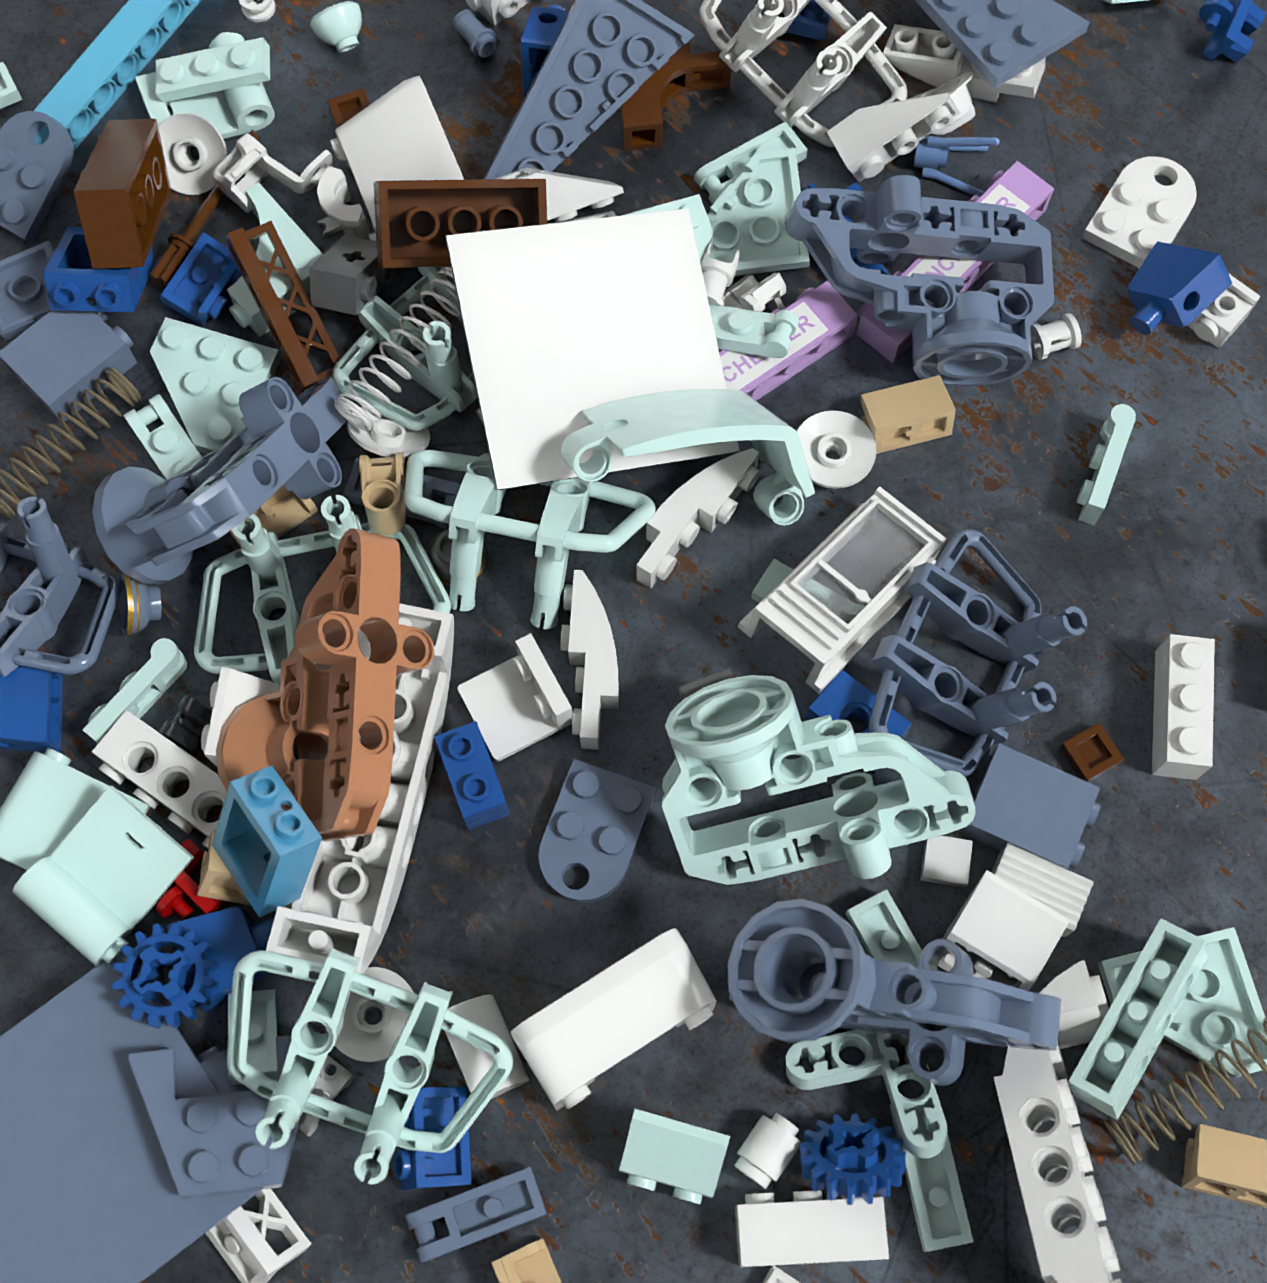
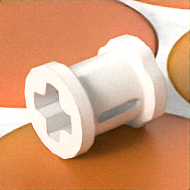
[1030,313,1081,360]

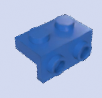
[160,232,242,327]

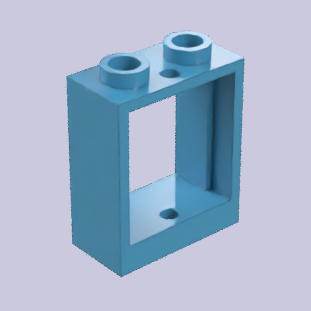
[212,765,322,917]

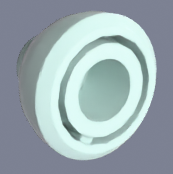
[310,1,362,53]

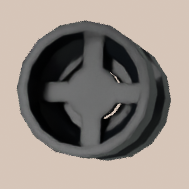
[158,695,212,756]

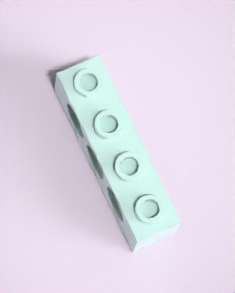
[1068,918,1207,1120]

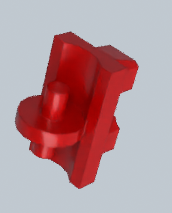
[155,838,226,920]

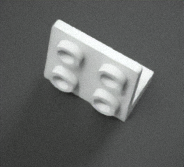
[458,633,573,762]

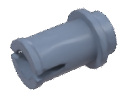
[453,9,498,58]

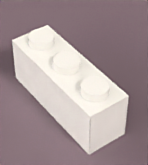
[1152,634,1215,780]
[735,1190,889,1267]

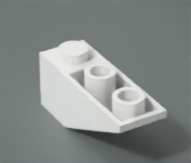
[827,93,960,182]
[496,168,624,222]

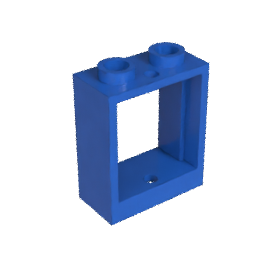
[43,226,154,312]

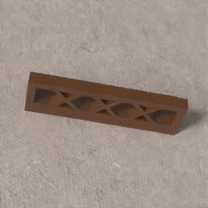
[225,221,340,392]

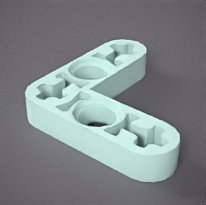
[786,1030,947,1158]

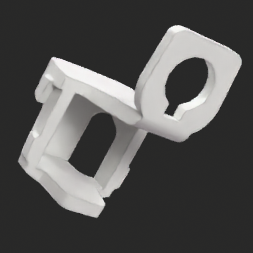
[213,133,333,213]

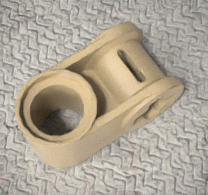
[359,452,406,535]

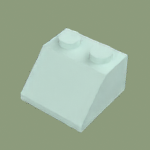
[619,1109,730,1205]

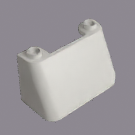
[330,76,464,241]

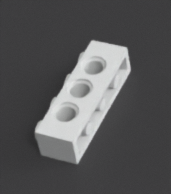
[92,710,227,848]

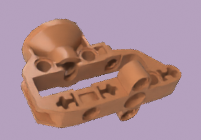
[216,528,434,842]

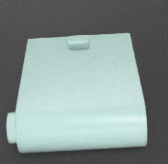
[135,32,275,147]
[0,748,150,870]
[12,786,194,966]

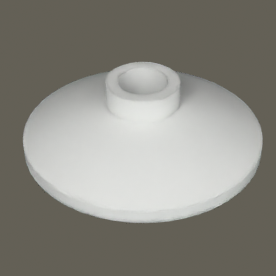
[158,113,227,195]
[347,407,430,458]
[797,411,877,488]
[326,967,414,1062]

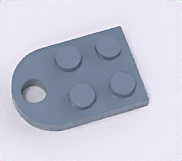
[0,111,74,243]
[539,758,657,903]

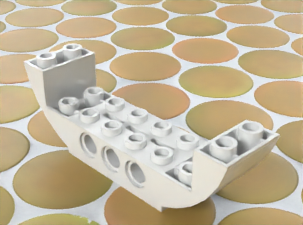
[994,960,1122,1283]

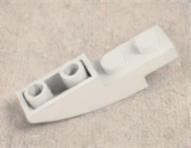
[883,24,1045,102]
[637,448,761,589]
[561,570,619,750]

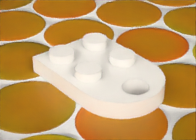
[1082,156,1196,268]

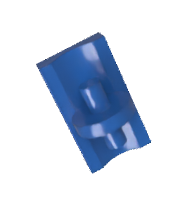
[1199,0,1266,63]

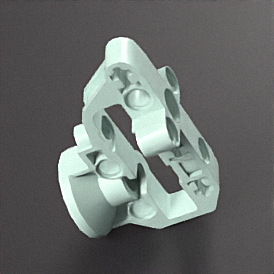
[662,675,975,885]

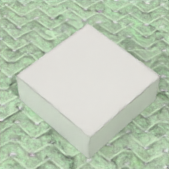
[920,836,973,888]

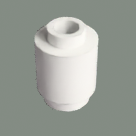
[734,1113,801,1189]

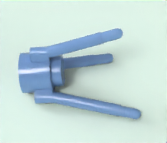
[914,136,1000,197]

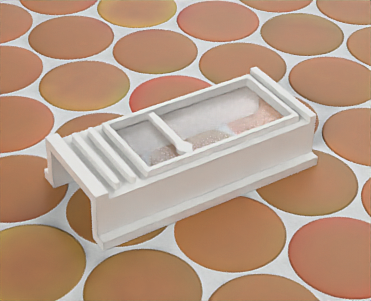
[738,487,947,694]

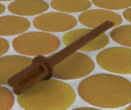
[148,130,261,289]

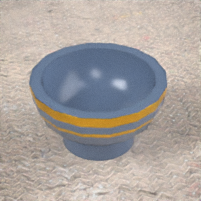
[118,574,162,636]

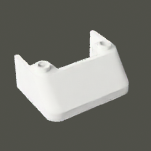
[510,928,716,1111]

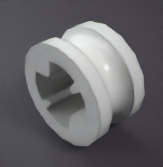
[239,0,276,22]

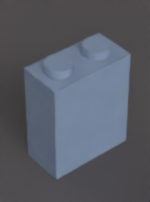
[0,300,138,422]
[958,743,1101,869]

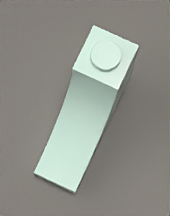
[227,182,323,337]

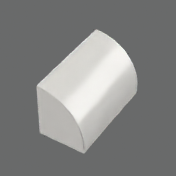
[445,994,530,1099]

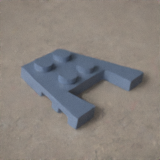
[129,1032,319,1200]

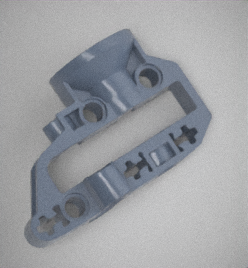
[784,175,1054,387]
[92,376,352,584]
[728,899,1061,1086]

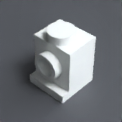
[1187,273,1261,349]

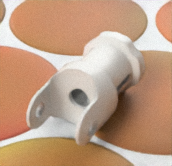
[701,242,740,306]

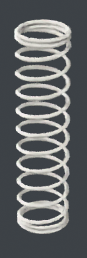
[334,267,461,431]

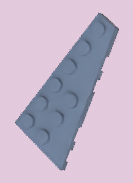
[483,0,695,179]
[915,0,1090,89]

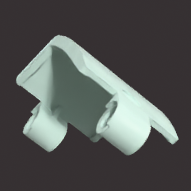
[561,389,815,526]

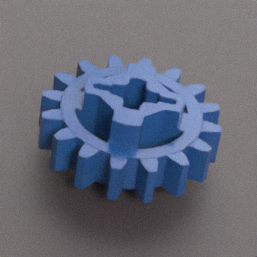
[112,923,220,1029]
[800,1113,906,1205]

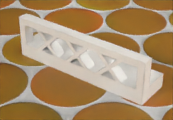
[206,1189,311,1283]

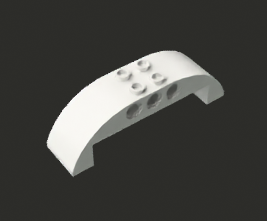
[266,603,454,974]

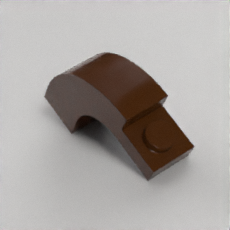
[621,41,732,151]

